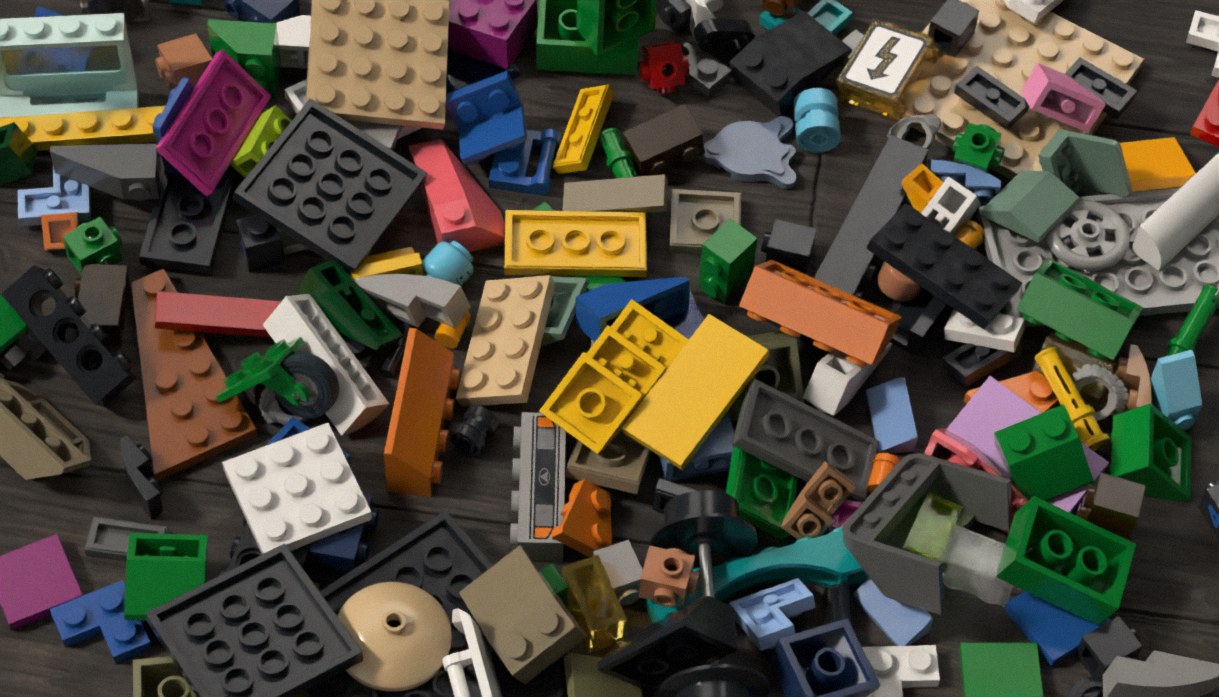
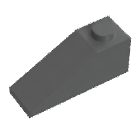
[50,144,161,201]

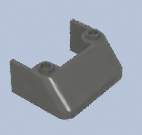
[842,453,1012,615]

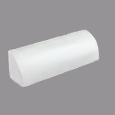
[1131,153,1219,271]
[263,294,389,436]

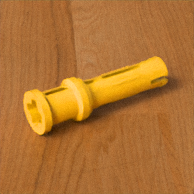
[1035,347,1110,451]

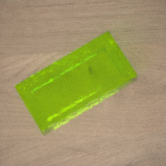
[902,492,963,561]

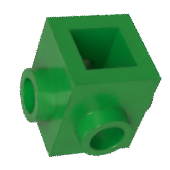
[952,123,1005,174]
[62,217,123,276]

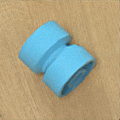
[793,88,841,153]

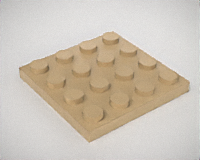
[306,0,449,130]

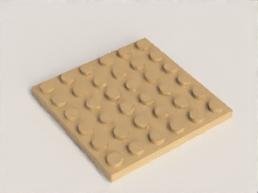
[870,0,1144,180]

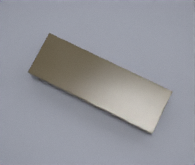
[562,174,668,213]

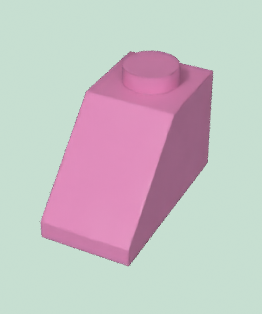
[1021,63,1106,133]

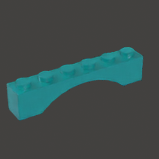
[645,527,869,624]

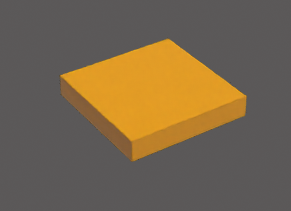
[1120,137,1196,192]

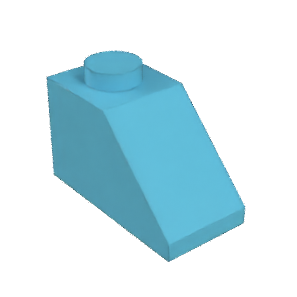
[1150,350,1202,430]

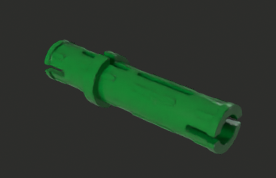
[599,128,654,221]
[1165,285,1219,356]

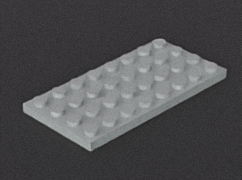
[977,187,1219,327]

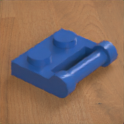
[489,129,562,196]

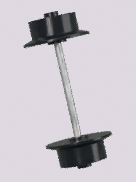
[650,490,770,697]

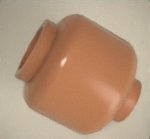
[877,261,922,302]

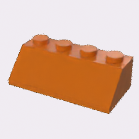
[739,260,902,367]
[384,328,460,497]

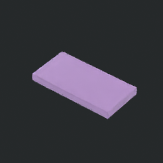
[946,376,1109,513]

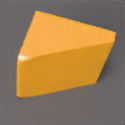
[901,163,944,213]

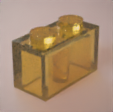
[562,555,627,653]

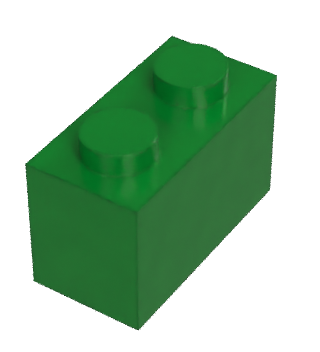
[698,219,758,304]

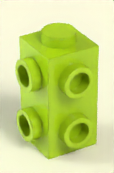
[230,105,292,178]

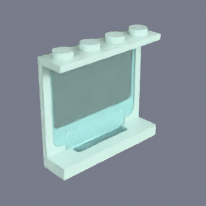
[0,13,139,118]

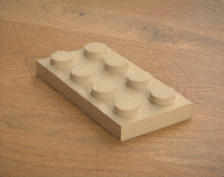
[456,275,556,407]

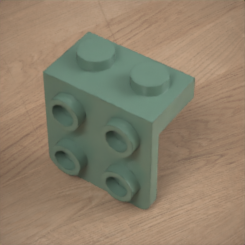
[1038,129,1132,197]

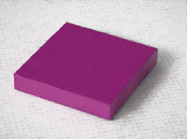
[0,534,83,630]

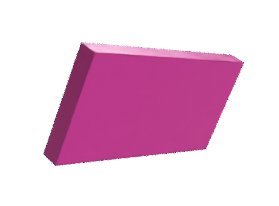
[155,50,272,196]

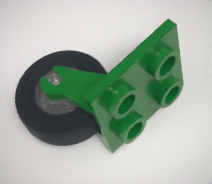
[215,337,339,418]

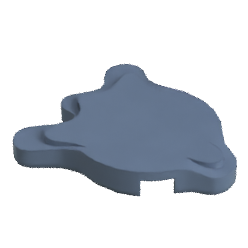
[701,116,797,189]

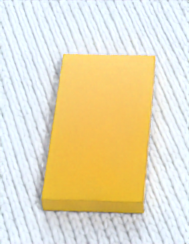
[504,210,647,277]
[622,314,770,470]

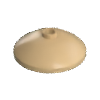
[337,582,452,691]

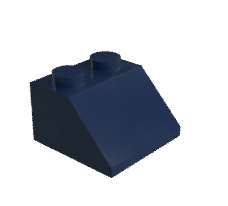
[768,618,881,697]

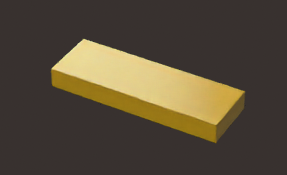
[552,85,615,174]

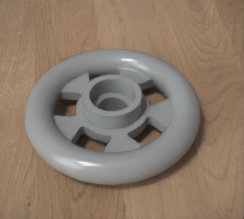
[1046,200,1130,271]

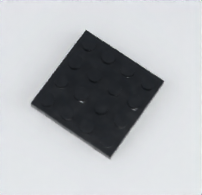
[232,98,428,275]
[145,543,363,697]

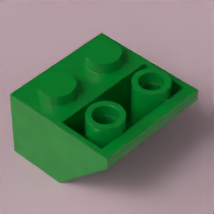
[124,533,208,621]

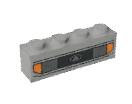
[510,412,566,562]

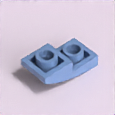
[930,160,1001,204]

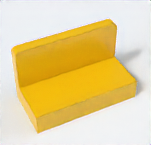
[350,247,423,280]

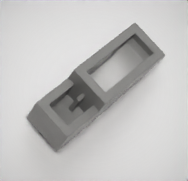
[354,274,471,328]
[1103,650,1219,697]

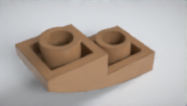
[1115,344,1152,411]
[781,461,856,540]

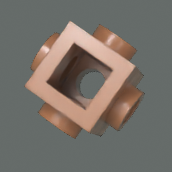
[639,545,700,608]

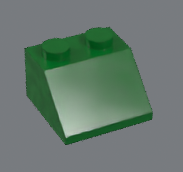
[207,19,281,99]
[1109,403,1192,502]
[994,404,1094,501]

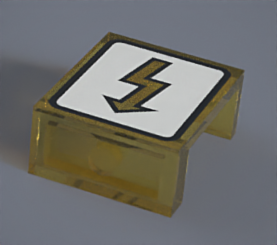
[836,19,938,120]

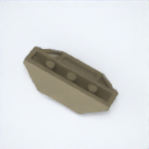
[0,373,91,480]

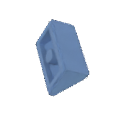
[866,377,918,454]
[853,578,933,646]

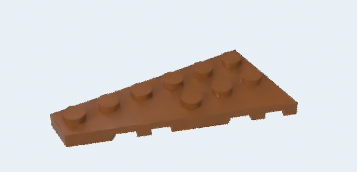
[131,269,257,482]

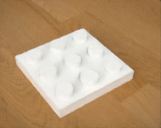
[222,423,372,554]

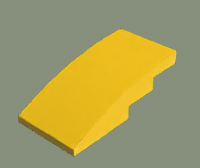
[539,299,688,455]

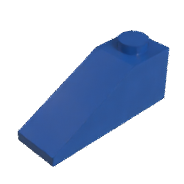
[575,277,689,342]

